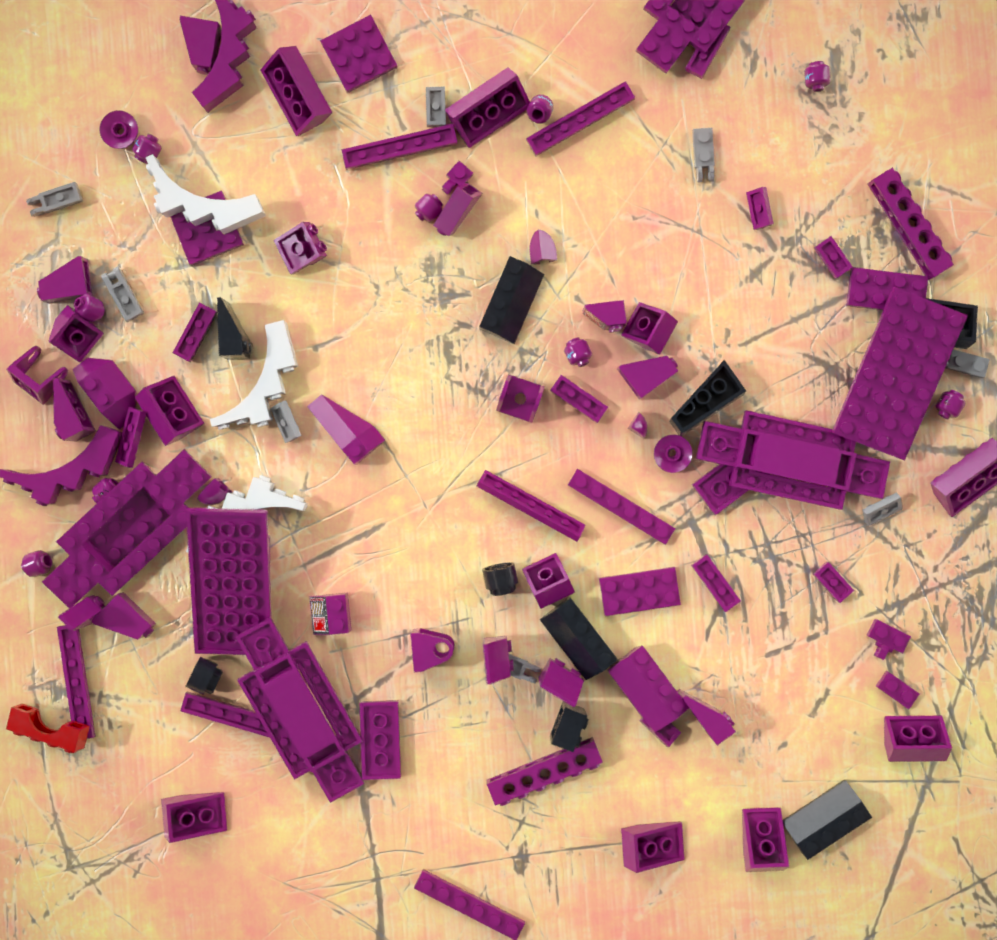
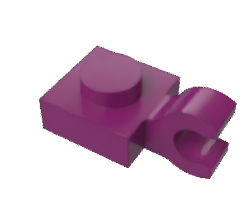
[442,161,473,195]

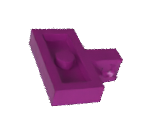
[866,619,911,660]

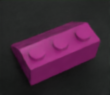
[135,376,205,446]
[884,716,952,762]

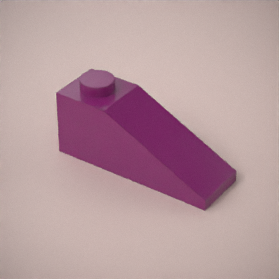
[58,595,105,631]

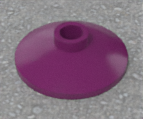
[99,110,138,149]
[654,434,692,473]

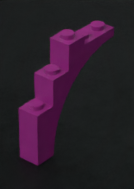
[192,0,257,113]
[0,425,122,506]

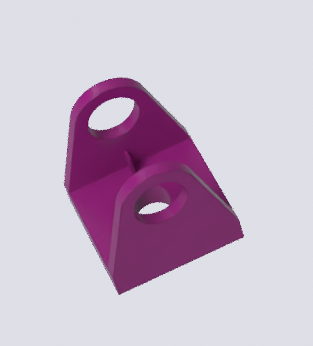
[7,346,69,405]
[496,374,544,423]
[410,628,455,672]

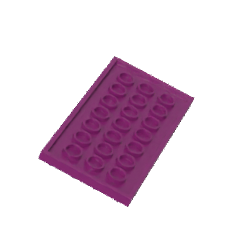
[832,287,968,461]
[186,508,272,655]

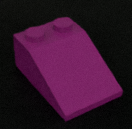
[53,378,96,442]
[483,636,514,685]
[538,658,584,707]
[677,689,736,745]
[161,792,227,843]
[742,807,789,872]
[621,821,685,873]

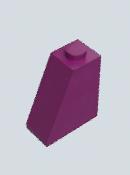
[179,15,222,75]
[433,182,482,236]
[37,256,93,303]
[617,356,678,399]
[91,592,156,640]

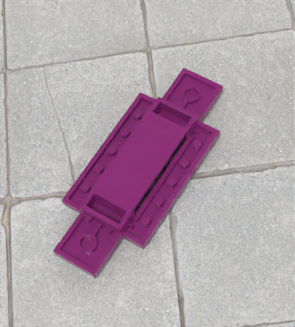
[636,0,745,74]
[696,410,890,510]
[42,449,212,608]
[235,617,364,803]

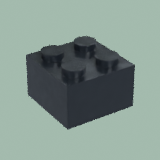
[550,701,589,752]

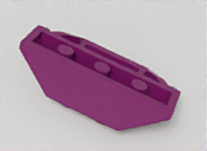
[73,358,136,430]

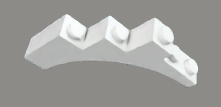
[146,154,266,234]
[210,320,298,430]
[186,475,308,552]

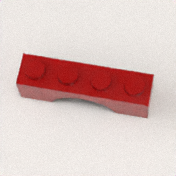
[6,703,90,753]

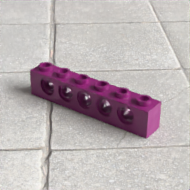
[868,167,954,280]
[487,737,603,806]

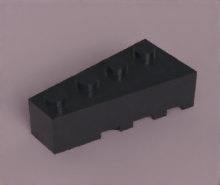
[669,360,746,436]

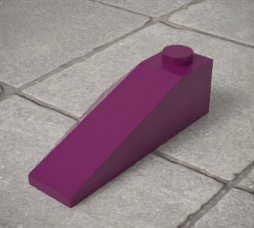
[307,394,385,465]

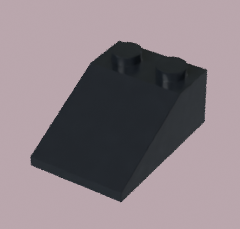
[217,297,253,360]

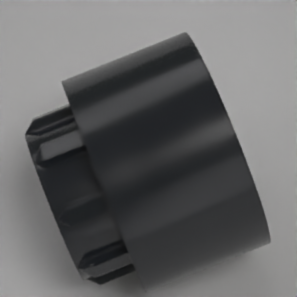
[482,562,518,596]
[186,656,223,695]

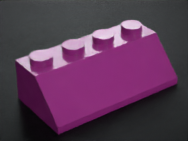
[260,46,333,136]
[445,67,530,148]
[930,438,997,517]
[607,645,689,733]

